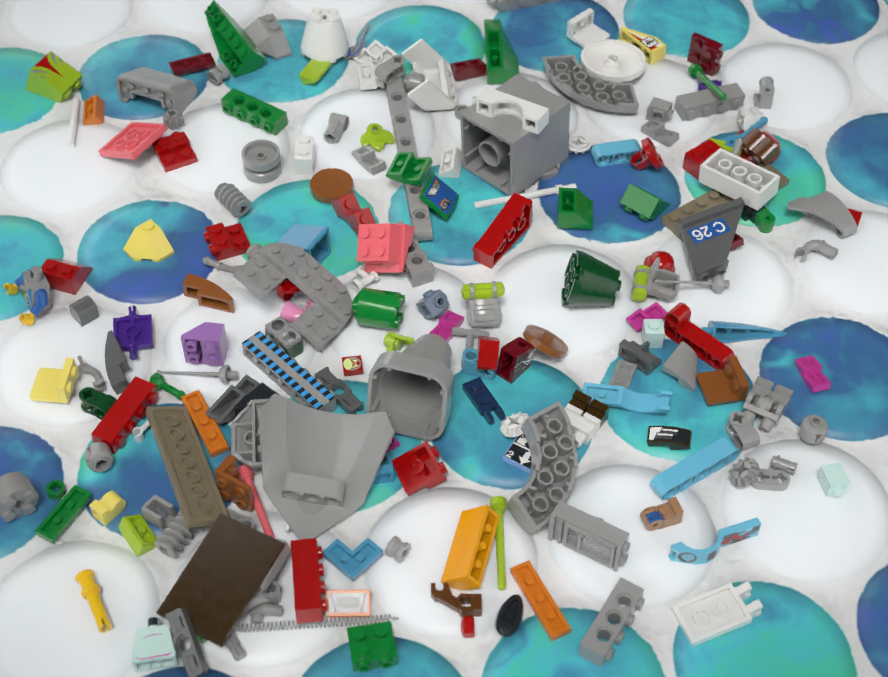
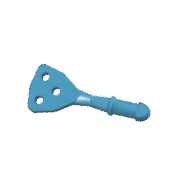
[722,117,768,147]

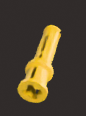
[75,569,113,633]

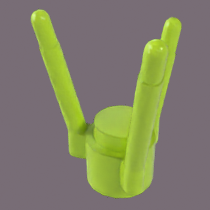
[383,331,415,351]

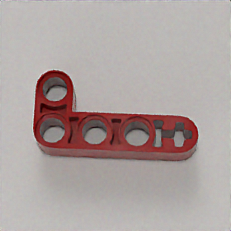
[664,303,735,370]

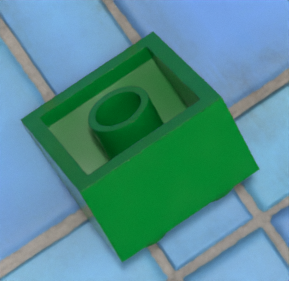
[620,184,670,221]

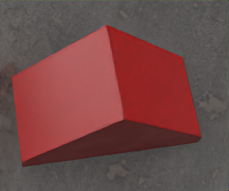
[477,336,500,371]

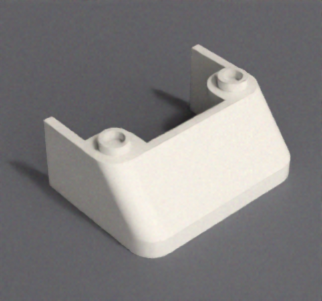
[402,38,459,111]

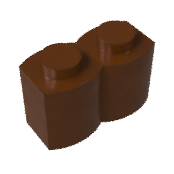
[741,127,780,166]

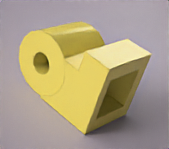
[89,491,126,526]

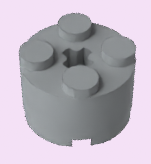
[0,471,39,522]

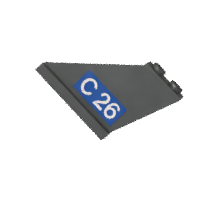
[676,197,745,281]

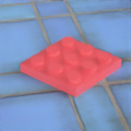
[98,122,168,160]

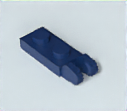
[462,377,505,425]

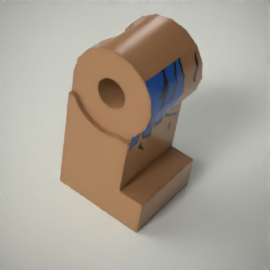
[640,496,684,531]

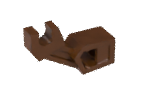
[431,583,482,617]

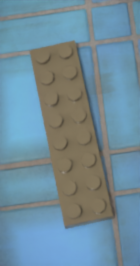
[661,163,790,242]
[145,406,229,528]

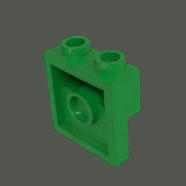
[347,621,398,672]

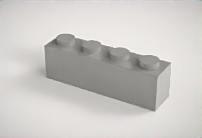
[674,83,745,121]

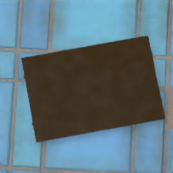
[156,513,285,648]

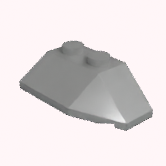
[244,13,292,60]
[231,399,269,468]

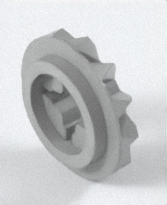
[728,457,760,487]

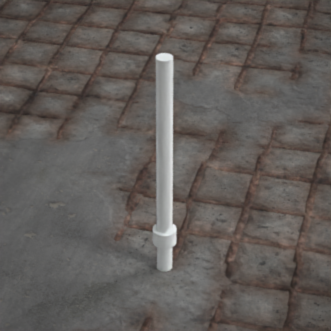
[474,183,577,209]

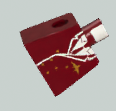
[496,337,536,384]

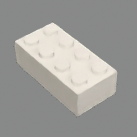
[698,148,780,210]

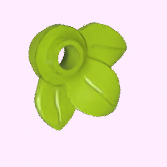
[360,123,394,153]

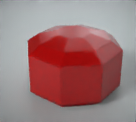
[460,615,475,638]

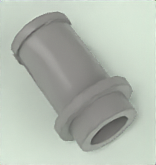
[770,455,798,475]

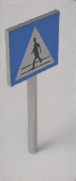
[344,24,370,60]

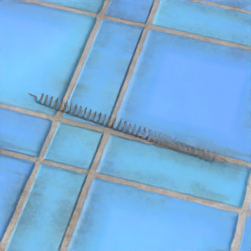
[233,614,399,633]

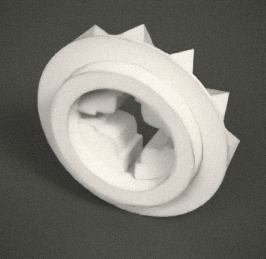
[569,134,592,155]
[500,411,529,437]

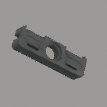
[315,367,364,414]
[165,608,208,677]

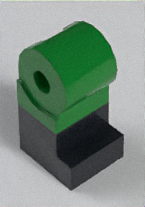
[740,205,776,233]

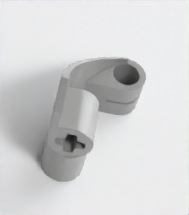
[788,191,857,238]

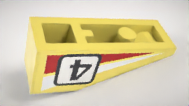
[619,27,667,65]

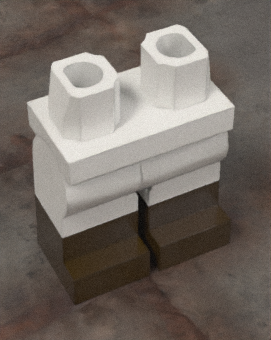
[564,389,609,448]

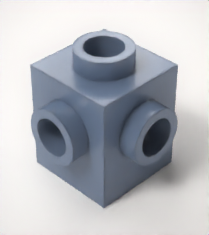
[416,289,450,319]

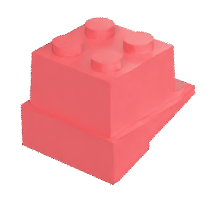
[357,223,414,273]

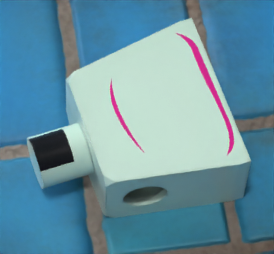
[132,617,178,673]

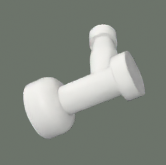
[350,267,379,294]

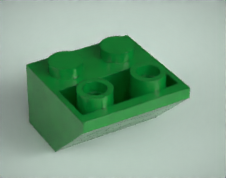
[557,187,593,230]

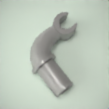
[794,240,839,263]

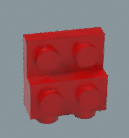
[152,131,198,173]
[203,222,251,261]
[392,441,448,496]

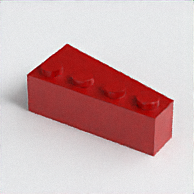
[472,192,533,269]

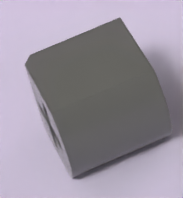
[69,295,99,327]

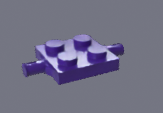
[113,305,153,360]

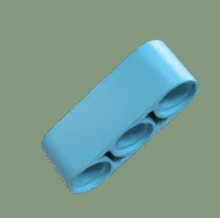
[591,139,641,167]

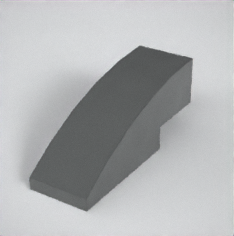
[105,330,131,395]
[205,374,260,425]

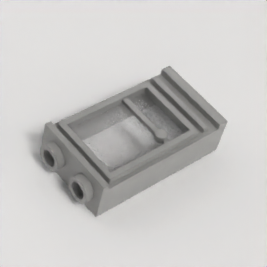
[547,501,631,572]

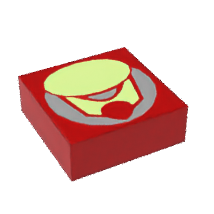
[342,355,363,376]

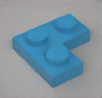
[322,538,383,582]

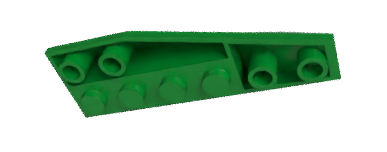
[204,0,266,77]
[484,19,519,84]

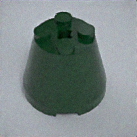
[561,250,622,307]

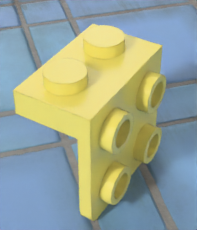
[30,357,79,404]

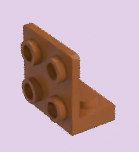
[696,355,750,406]
[214,453,254,513]

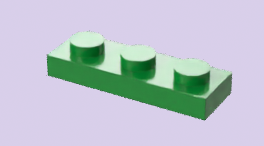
[35,485,93,544]

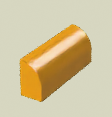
[440,505,500,591]

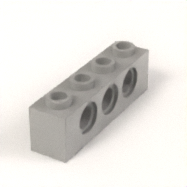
[394,221,435,288]
[578,577,645,668]

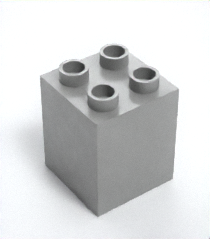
[460,74,571,196]

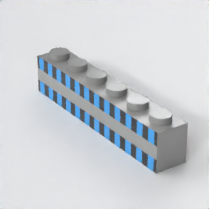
[242,331,337,413]

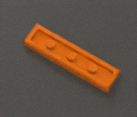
[181,390,230,458]
[510,560,571,642]

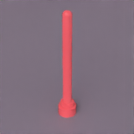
[238,465,275,538]

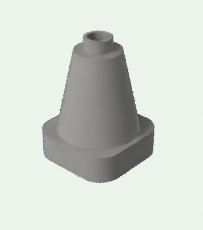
[366,334,454,440]

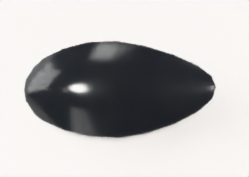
[495,594,523,637]

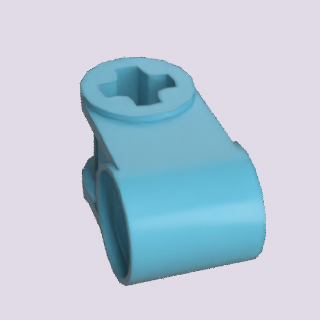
[461,348,499,379]

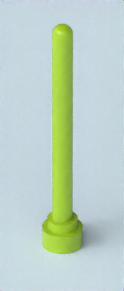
[490,496,507,591]

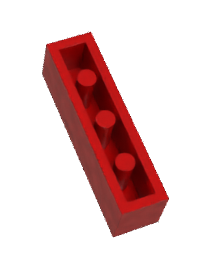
[91,376,158,454]
[291,538,327,624]

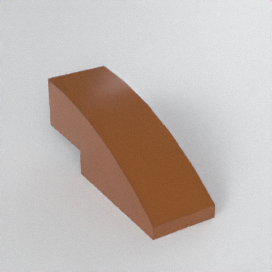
[182,273,235,313]

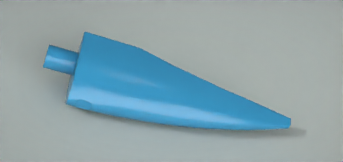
[701,321,787,343]

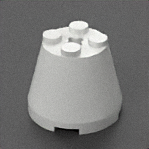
[301,7,349,63]

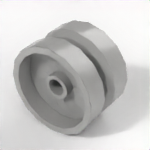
[242,139,281,183]

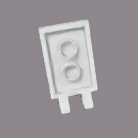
[672,581,763,647]

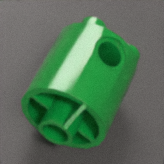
[352,288,405,330]

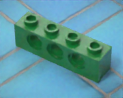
[221,88,288,136]

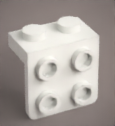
[566,8,610,48]

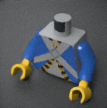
[3,266,50,326]

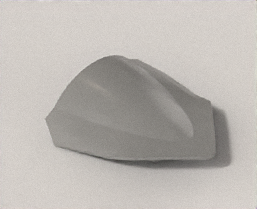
[258,394,395,539]

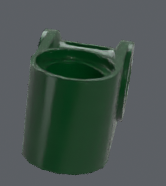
[79,387,117,420]

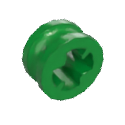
[46,480,66,500]

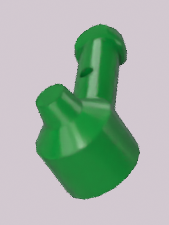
[149,373,186,400]

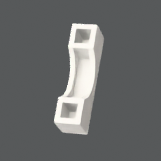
[476,87,549,135]

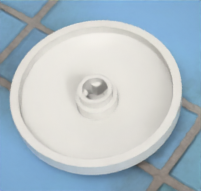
[580,39,646,82]

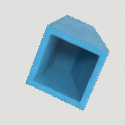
[275,224,331,264]

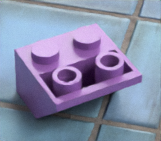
[181,322,228,366]

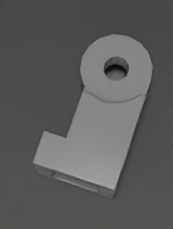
[753,76,775,109]

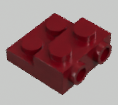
[687,32,724,76]

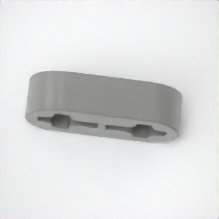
[750,469,790,491]

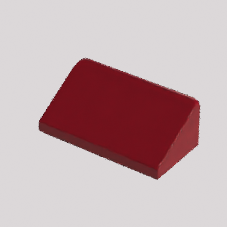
[450,58,486,81]

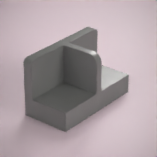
[618,339,662,376]

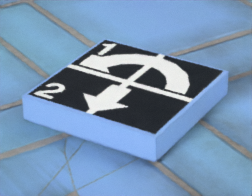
[503,433,531,474]

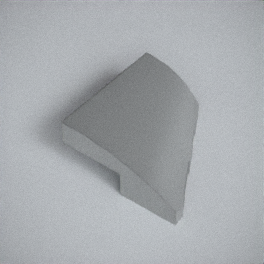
[662,341,698,392]

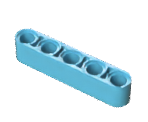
[650,436,741,501]

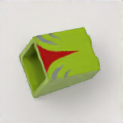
[25,51,83,103]

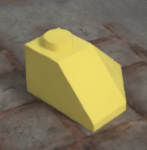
[123,219,174,262]

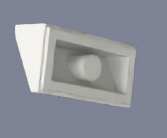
[438,146,462,178]

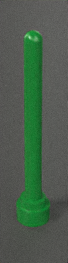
[688,63,727,100]

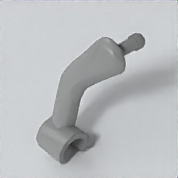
[77,356,107,392]

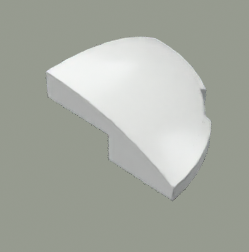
[353,39,398,65]

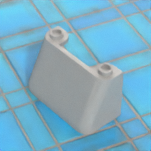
[116,67,197,113]

